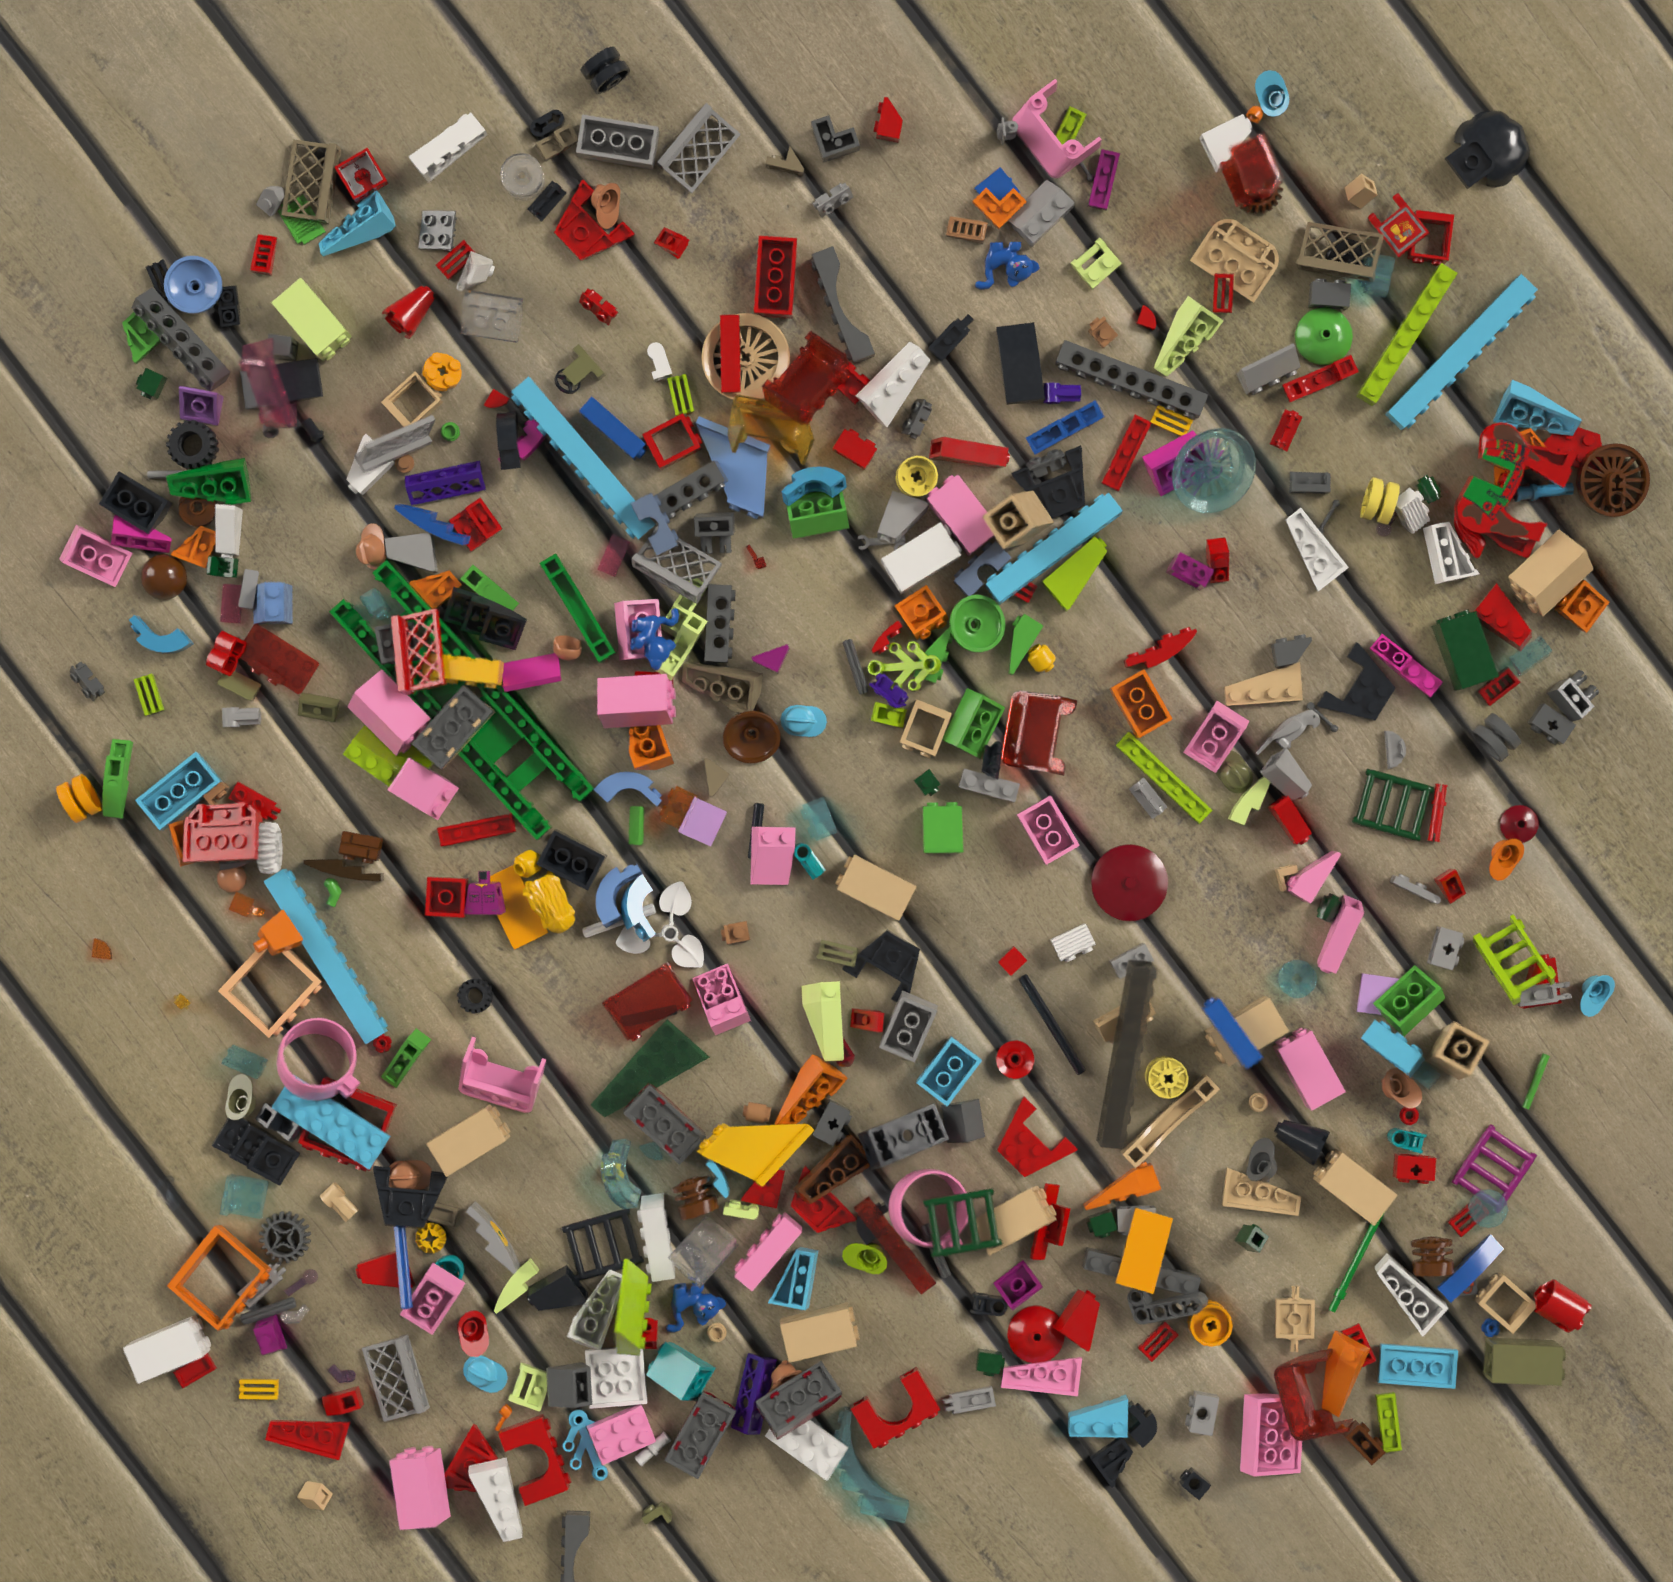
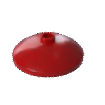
[1007,1305,1065,1363]

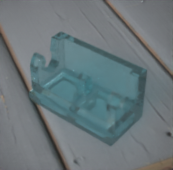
[1509,636,1552,677]
[221,1044,268,1079]

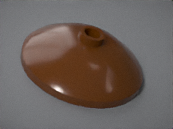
[723,711,781,763]

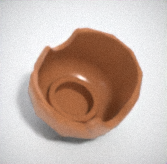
[553,635,582,661]
[217,866,247,893]

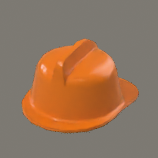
[1489,839,1524,881]

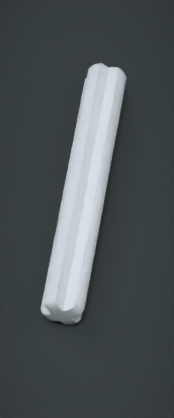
[582,904,656,938]

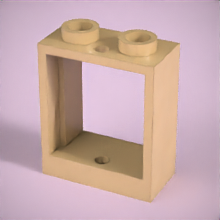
[381,371,443,427]
[899,699,952,758]
[1474,1272,1536,1334]

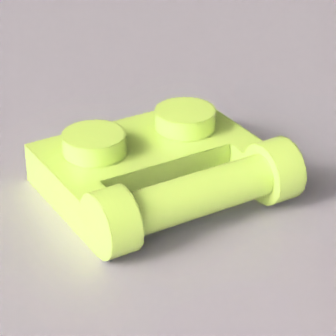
[1070,238,1122,290]
[723,1199,759,1219]
[508,1363,547,1412]

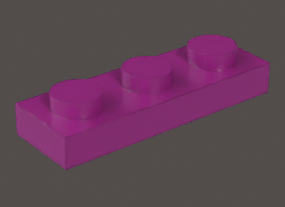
[1088,149,1120,211]

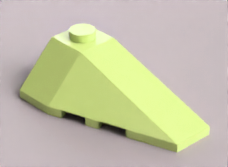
[1154,296,1223,376]
[802,981,844,1062]

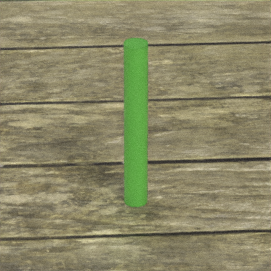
[1522,1053,1550,1109]

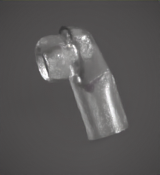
[280,1304,310,1324]

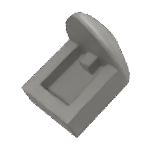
[256,186,285,217]

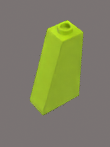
[1041,537,1107,611]

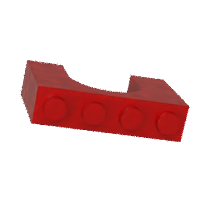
[850,1366,940,1449]
[498,1414,571,1506]

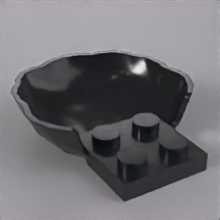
[1445,110,1530,189]

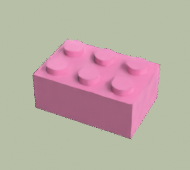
[1016,795,1080,865]
[400,1263,465,1335]
[586,1404,656,1465]

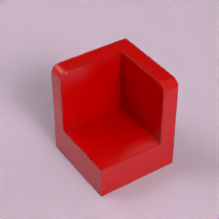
[998,946,1028,976]

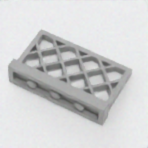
[656,103,741,194]
[354,415,435,473]
[632,526,722,604]
[362,1334,430,1422]

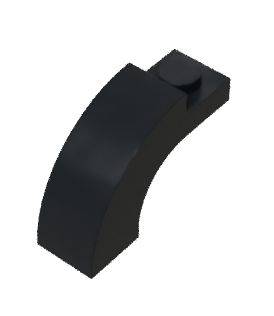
[496,411,521,470]

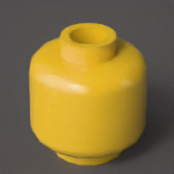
[1027,644,1056,673]
[513,850,542,878]

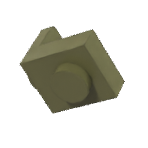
[641,1501,673,1525]

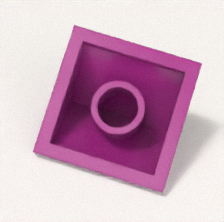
[751,644,790,674]
[993,1260,1043,1311]

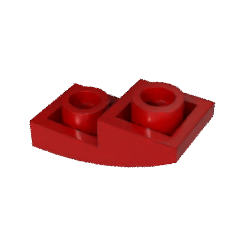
[871,620,903,655]

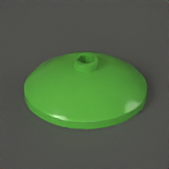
[1295,307,1353,365]
[949,595,1005,652]

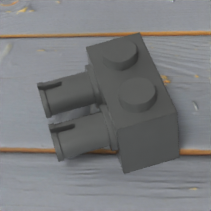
[694,512,735,554]
[1547,670,1599,722]

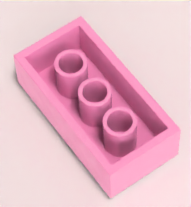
[734,1212,802,1291]

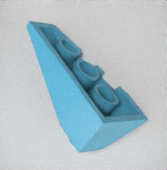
[319,190,396,256]
[1494,380,1582,436]

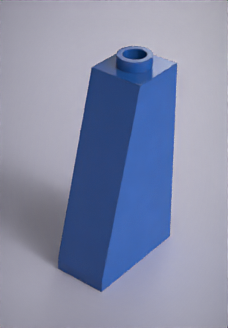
[579,396,647,461]
[1201,997,1263,1069]

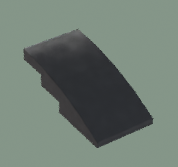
[996,322,1045,405]
[240,358,323,410]
[443,587,527,650]
[212,1117,300,1186]

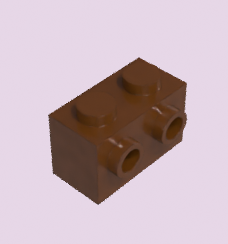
[1341,1420,1386,1466]

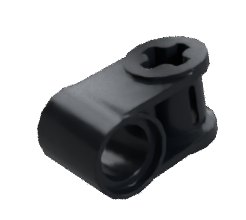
[970,1292,1007,1316]

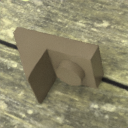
[766,146,804,176]

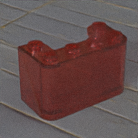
[1219,134,1283,208]
[762,330,850,425]

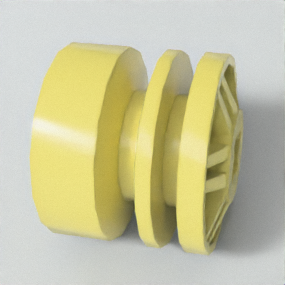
[895,456,938,498]
[1145,1056,1189,1099]

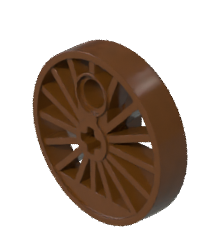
[1576,443,1650,517]

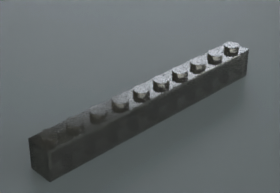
[1096,959,1157,1149]

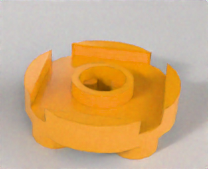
[422,352,462,391]

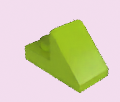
[871,702,907,728]

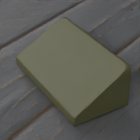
[217,671,262,701]
[298,693,340,722]

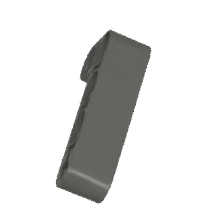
[1127,1288,1208,1325]

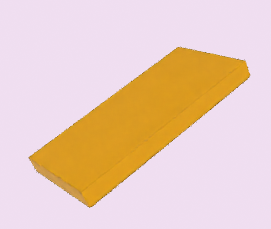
[490,865,549,950]
[1115,1208,1173,1294]

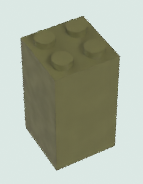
[1483,1337,1566,1386]

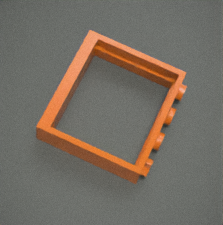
[167,1225,272,1331]

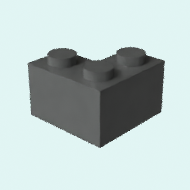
[811,115,860,163]

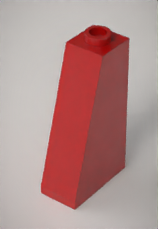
[929,437,1010,468]

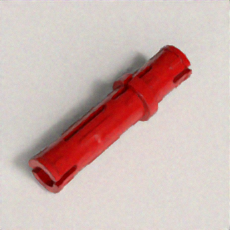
[1427,783,1448,842]

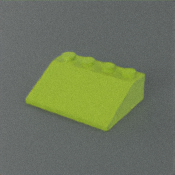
[342,725,433,787]
[615,1259,652,1356]

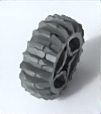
[259,1211,311,1263]

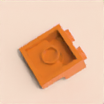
[1554,580,1609,633]
[895,585,949,640]

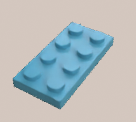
[1377,1343,1458,1389]

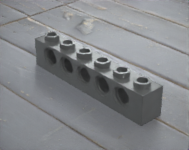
[132,287,230,391]

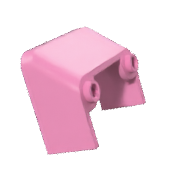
[1012,79,1102,178]
[458,1037,546,1113]

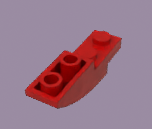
[1124,627,1197,669]

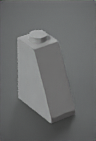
[877,491,929,544]
[384,533,438,573]
[1260,748,1312,801]

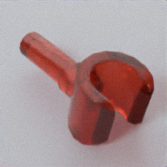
[746,544,766,569]

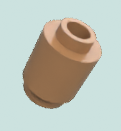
[743,1102,771,1124]

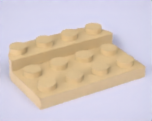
[1190,219,1279,303]

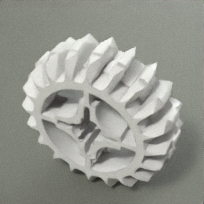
[257,822,283,874]

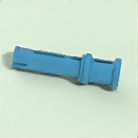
[1513,482,1574,502]

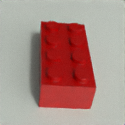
[754,236,797,319]

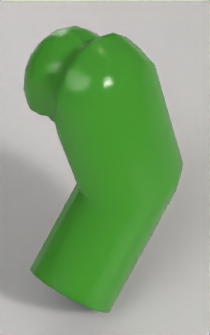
[324,878,341,907]

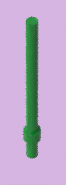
[1328,1211,1386,1313]

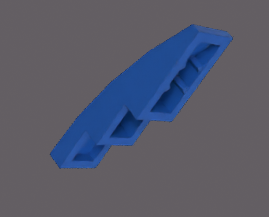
[1026,400,1105,455]
[394,504,470,545]
[1436,1234,1504,1303]

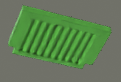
[278,194,326,245]

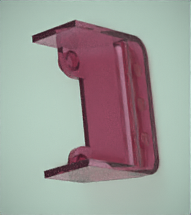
[239,338,297,429]

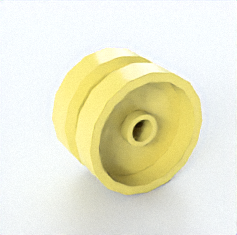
[1360,477,1400,525]

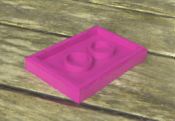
[503,653,562,692]

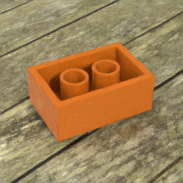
[1109,669,1173,739]

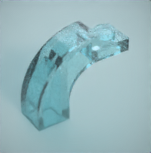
[601,1138,641,1209]

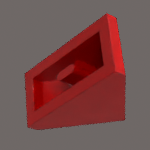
[1434,869,1466,904]

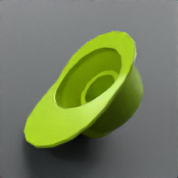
[842,1243,887,1274]

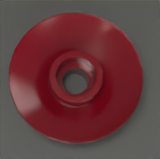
[1500,805,1538,843]

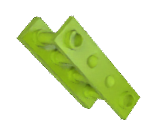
[1473,914,1556,1006]

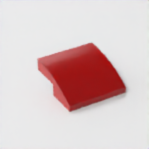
[449,497,503,552]

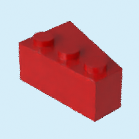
[1475,583,1532,652]

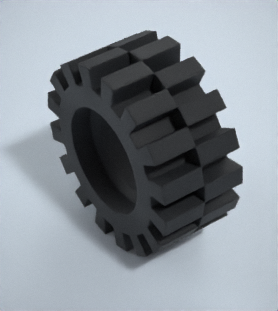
[457,978,494,1014]

